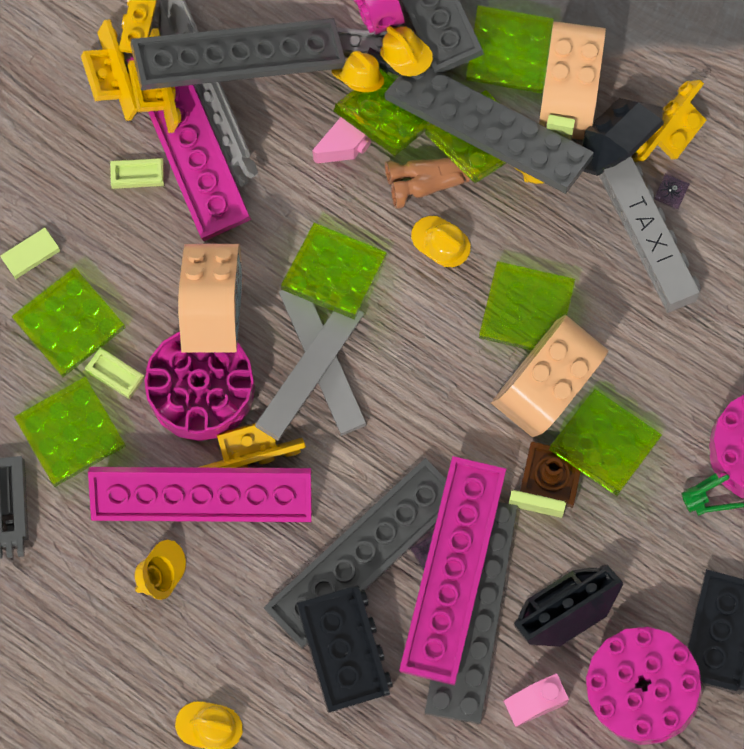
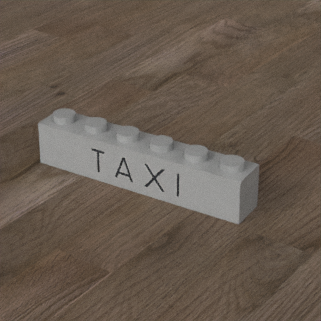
[599,157,701,313]

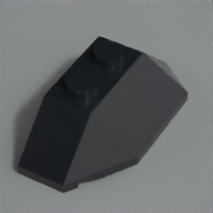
[582,98,664,176]
[514,565,624,647]

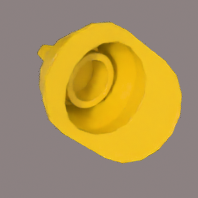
[380,26,433,76]
[331,51,384,92]
[411,216,471,268]
[134,539,186,600]
[175,701,243,749]

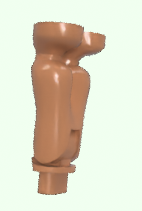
[385,155,480,209]

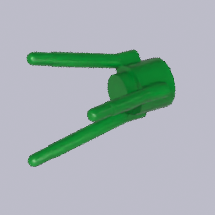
[681,473,744,516]

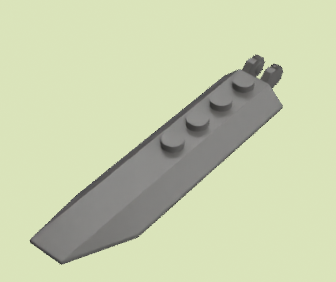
[160,0,258,187]

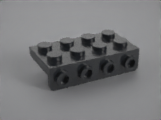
[687,569,744,695]
[296,585,393,713]

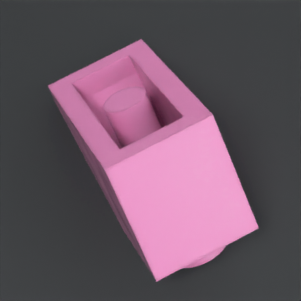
[312,112,371,163]
[503,673,569,727]

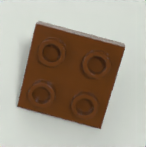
[520,441,585,508]

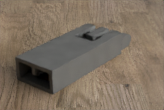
[0,456,29,559]

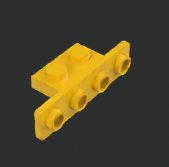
[119,0,157,53]
[81,19,138,121]
[128,28,181,133]
[631,80,707,162]
[198,423,306,468]

